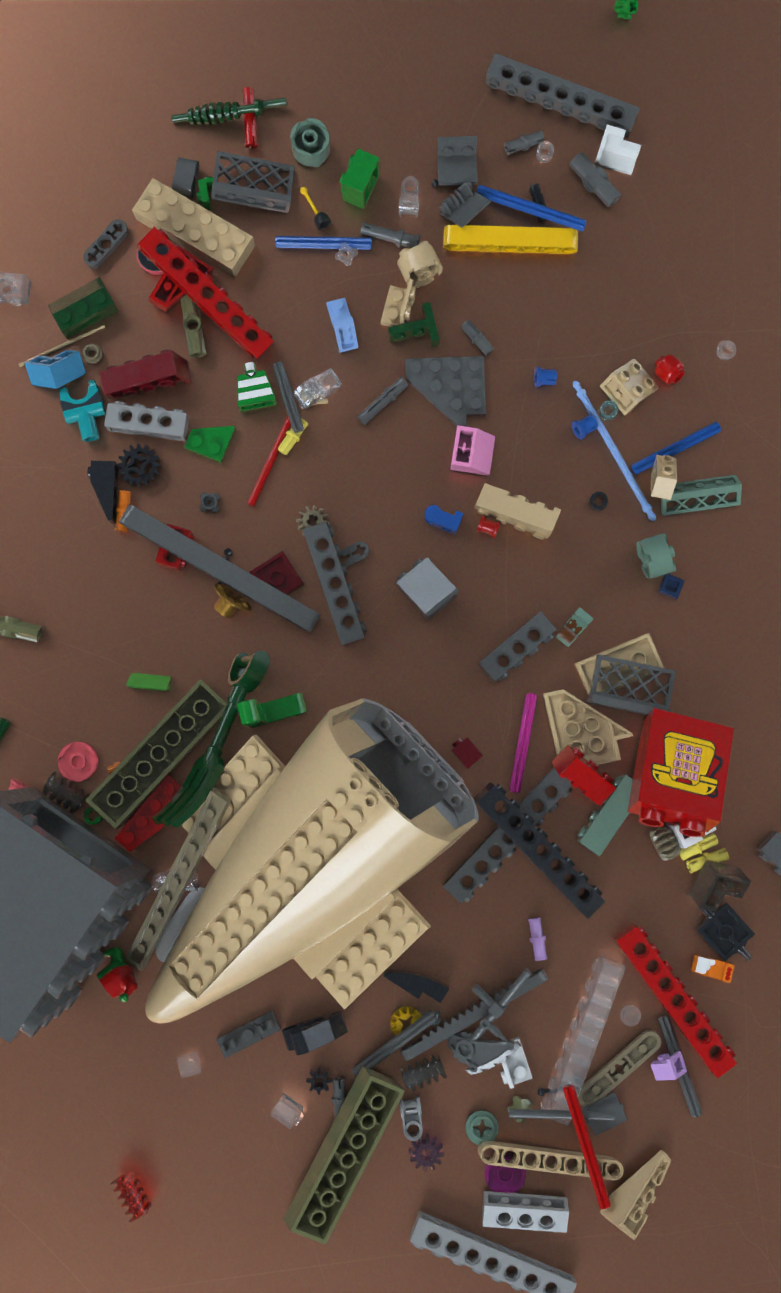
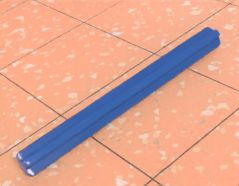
[476,185,587,231]

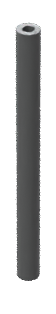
[509,1109,615,1121]

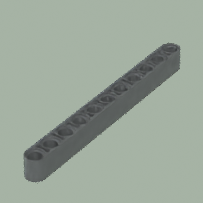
[119,504,321,633]

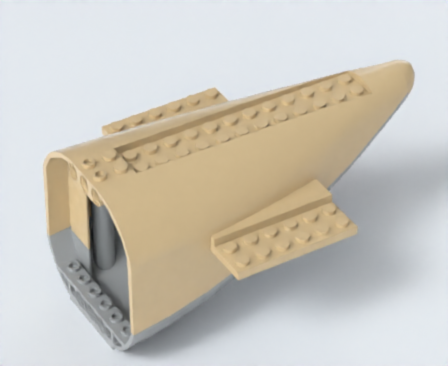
[145,698,479,1024]

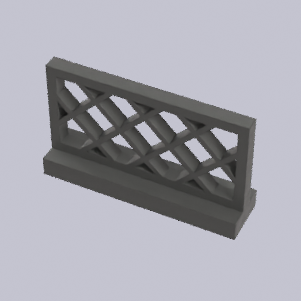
[211,151,294,213]
[586,654,676,715]

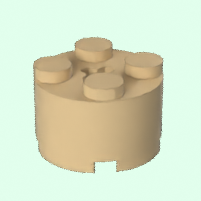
[397,241,443,288]

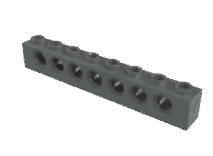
[485,53,640,137]
[443,767,572,903]

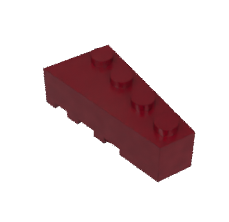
[99,349,192,399]

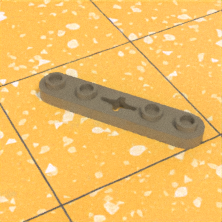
[577,1030,661,1107]

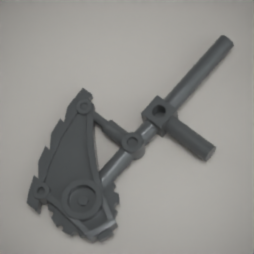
[447,968,532,1075]

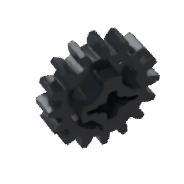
[117,444,162,488]

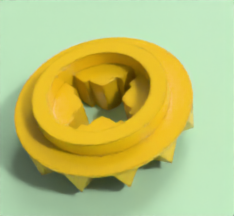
[390,1006,422,1039]

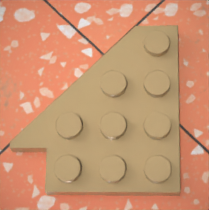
[543,689,633,765]

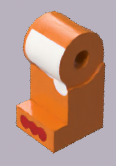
[691,955,735,984]

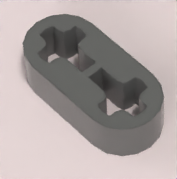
[333,541,369,569]

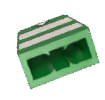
[237,362,277,412]

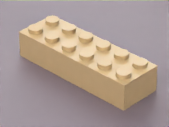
[132,178,255,278]

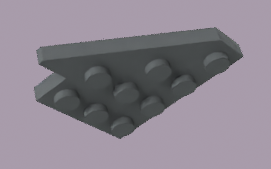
[405,356,486,427]

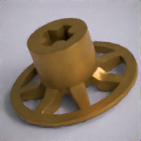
[213,583,251,618]

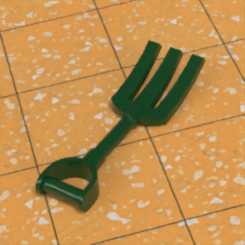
[152,651,270,828]

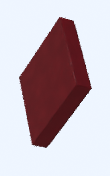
[249,551,304,595]

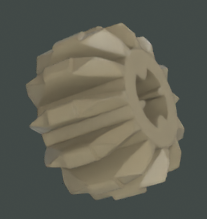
[296,505,330,537]
[649,825,680,861]

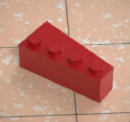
[114,775,183,852]

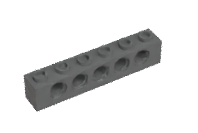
[303,522,367,645]

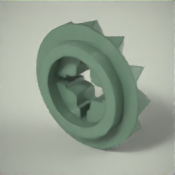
[465,1110,499,1145]

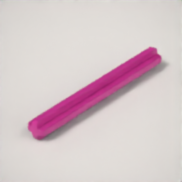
[510,693,537,793]

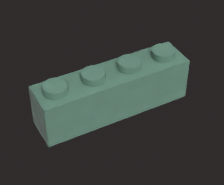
[577,775,633,856]

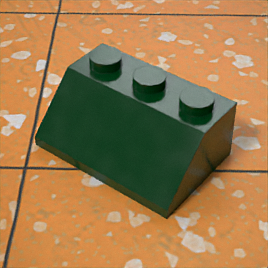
[48,277,118,339]

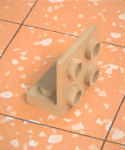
[381,279,416,327]
[600,359,659,415]

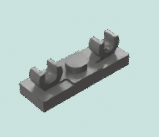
[216,1010,281,1058]

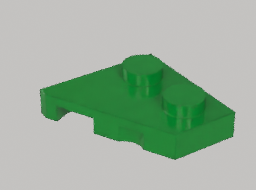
[184,426,236,463]

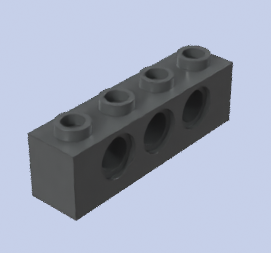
[478,611,557,683]

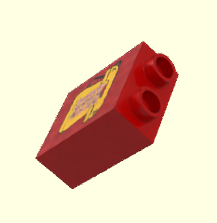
[627,708,734,837]

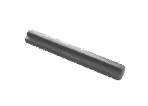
[273,361,304,433]

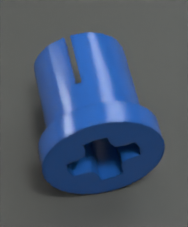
[534,367,557,387]
[571,414,598,440]

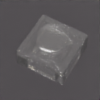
[176,1051,203,1079]

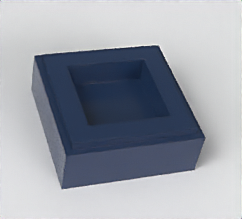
[658,574,685,599]

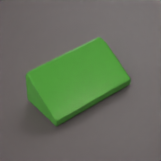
[126,673,171,692]

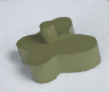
[508,1096,533,1123]

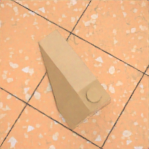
[600,1150,671,1241]

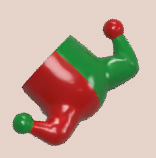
[97,947,138,1002]

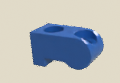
[424,505,464,535]

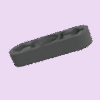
[84,219,129,269]

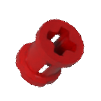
[476,515,501,539]

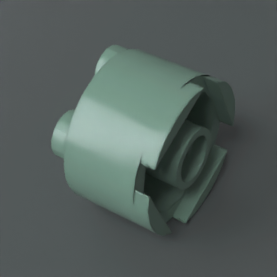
[290,118,330,167]
[636,533,676,579]

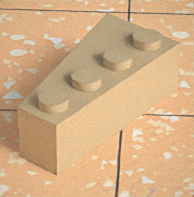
[474,483,561,540]

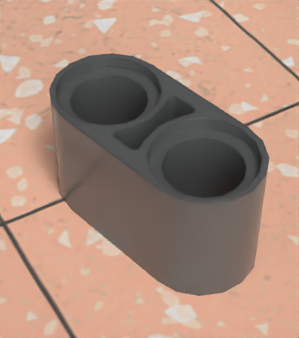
[172,157,199,197]

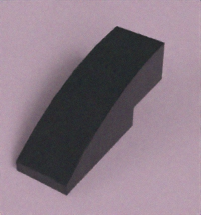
[384,970,449,1003]

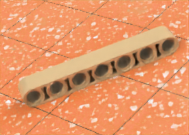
[478,1141,624,1180]

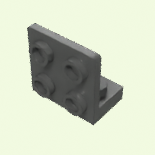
[437,136,478,185]

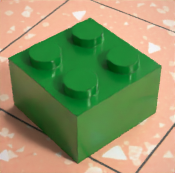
[340,149,380,209]

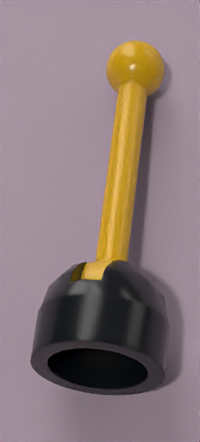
[300,187,331,230]

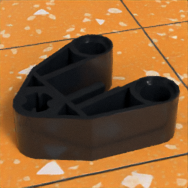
[282,1011,348,1055]

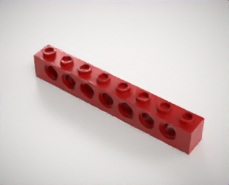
[138,226,274,361]
[614,924,737,1079]

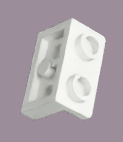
[497,1037,533,1089]

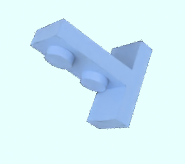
[326,298,358,353]

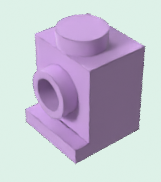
[651,1051,687,1081]

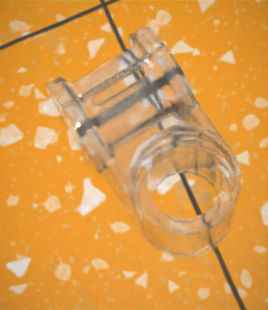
[398,176,419,217]

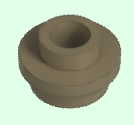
[82,344,102,364]

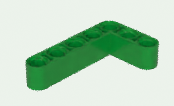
[236,693,307,728]

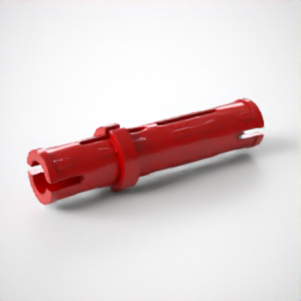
[242,87,258,149]

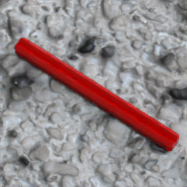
[563,1084,611,1210]

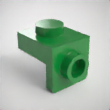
[196,177,218,210]

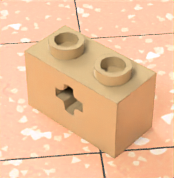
[651,455,677,500]

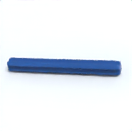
[275,236,372,250]
[631,422,721,474]

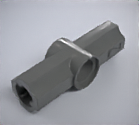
[569,152,622,207]

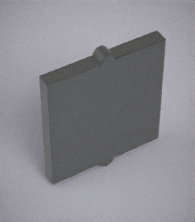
[582,1092,627,1136]

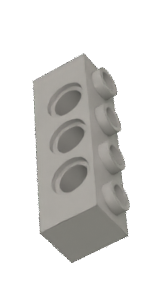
[104,401,190,441]
[482,1191,569,1233]

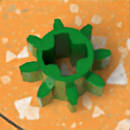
[614,0,638,19]

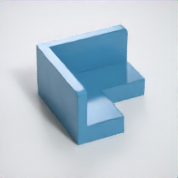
[25,350,86,389]

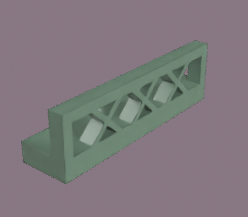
[661,475,742,516]

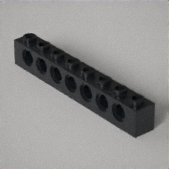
[473,782,605,919]

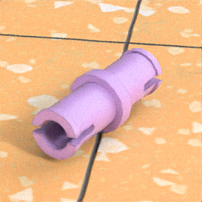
[528,917,548,961]

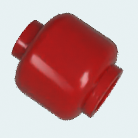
[655,354,685,384]

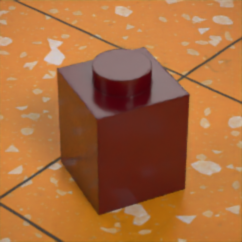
[451,737,483,769]

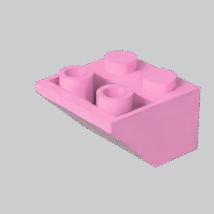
[450,425,495,476]

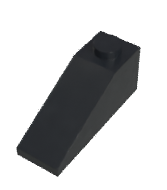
[87,461,119,524]

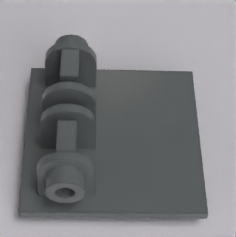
[439,181,491,228]

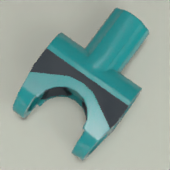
[60,379,106,442]

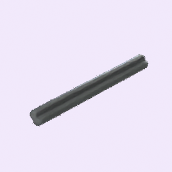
[352,1010,437,1077]
[658,1015,702,1117]

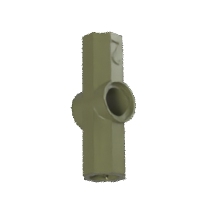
[180,296,207,358]
[0,616,43,643]

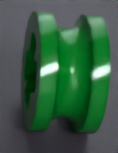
[84,807,103,825]

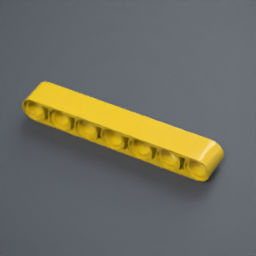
[443,225,578,254]

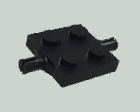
[695,902,755,962]

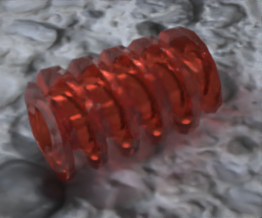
[110,1171,151,1223]

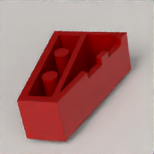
[149,248,214,312]
[552,745,616,806]

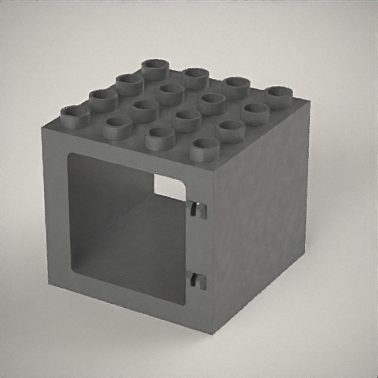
[0,787,153,1043]

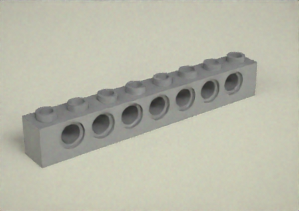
[410,1211,577,1293]

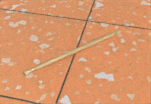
[19,324,106,367]

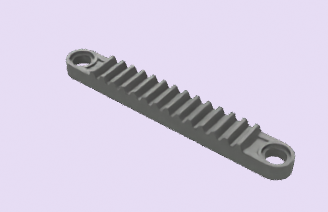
[400,968,549,1061]

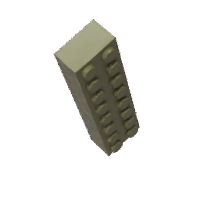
[85,679,227,829]
[283,1066,405,1245]

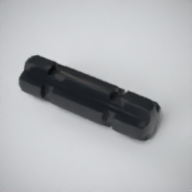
[529,183,548,222]

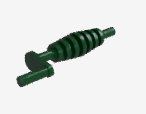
[171,98,288,125]

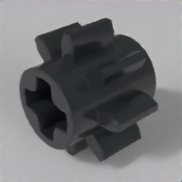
[306,1066,332,1095]

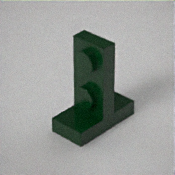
[388,302,440,347]

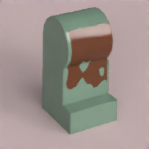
[556,607,594,647]

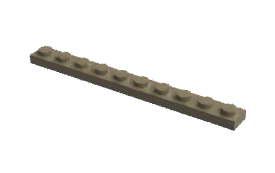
[125,789,231,971]

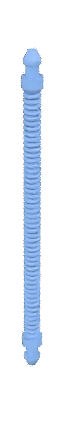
[573,380,656,522]

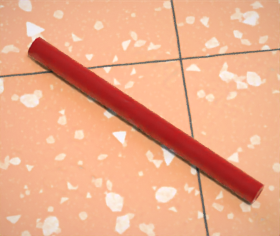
[247,416,291,507]

